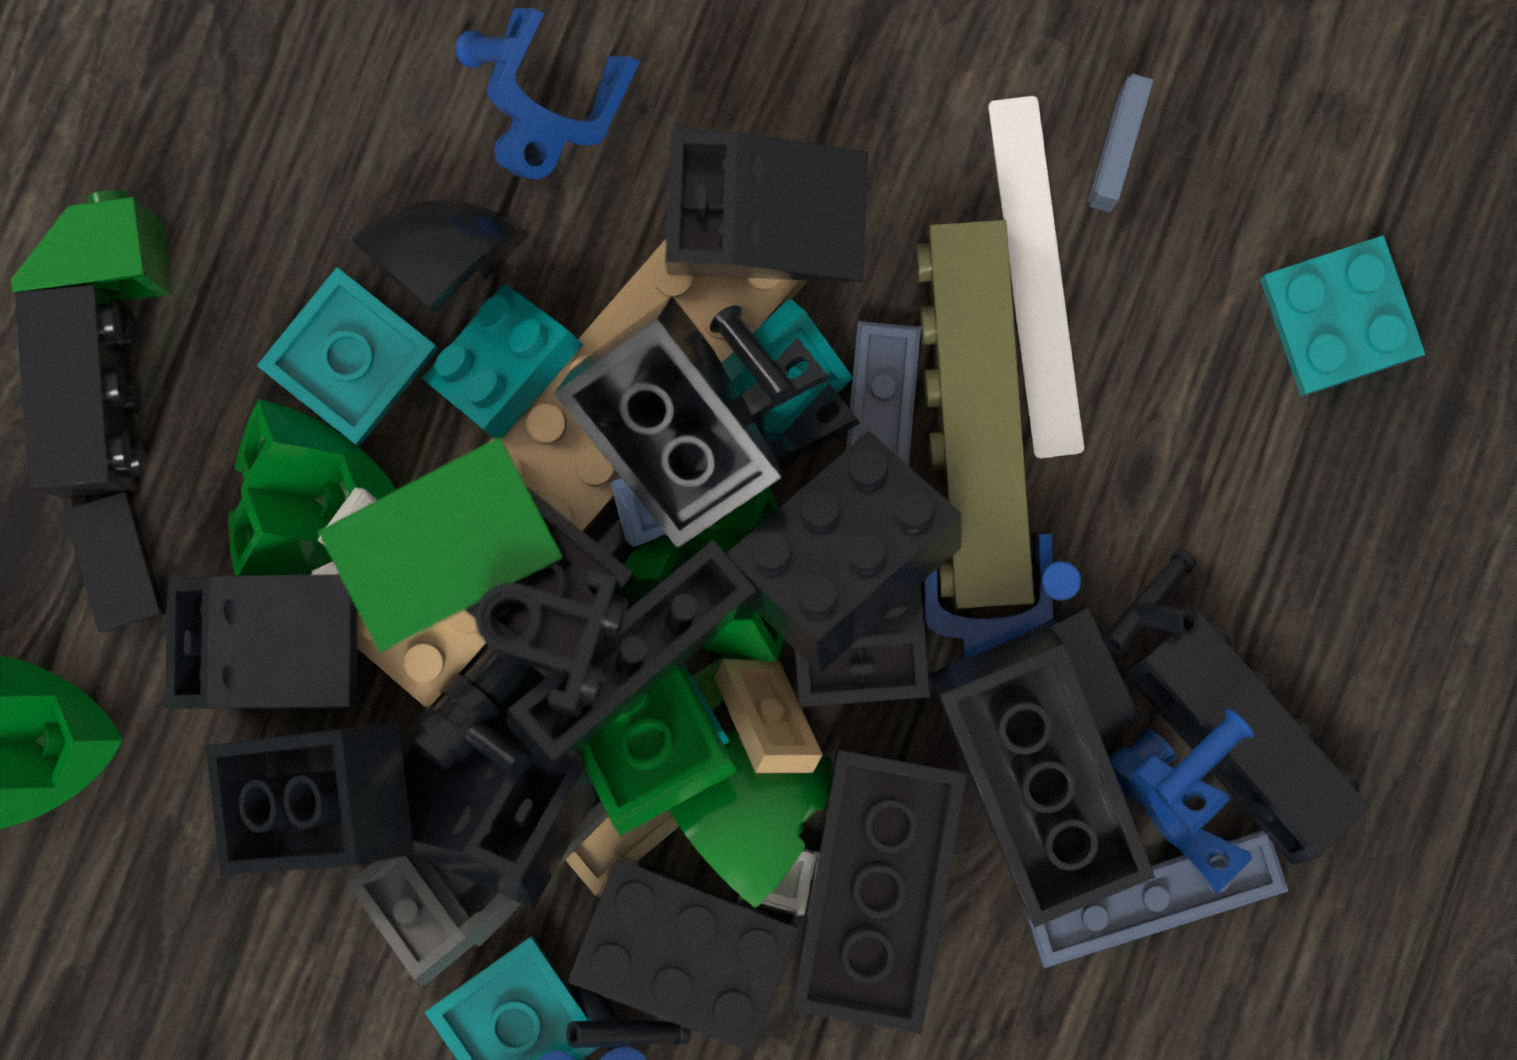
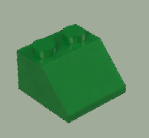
[11,190,172,302]

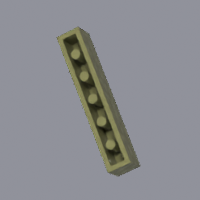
[915,220,1034,611]

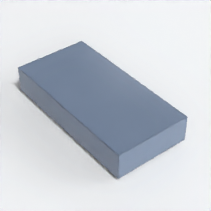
[1088,73,1153,213]

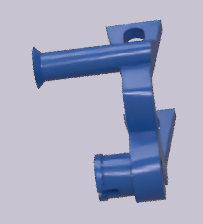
[455,8,640,179]
[922,534,1081,659]
[1109,709,1254,894]

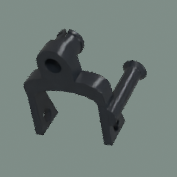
[709,305,860,468]

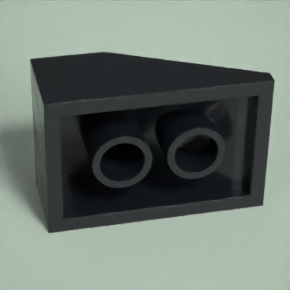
[554,296,783,548]

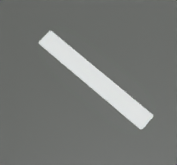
[989,96,1084,458]

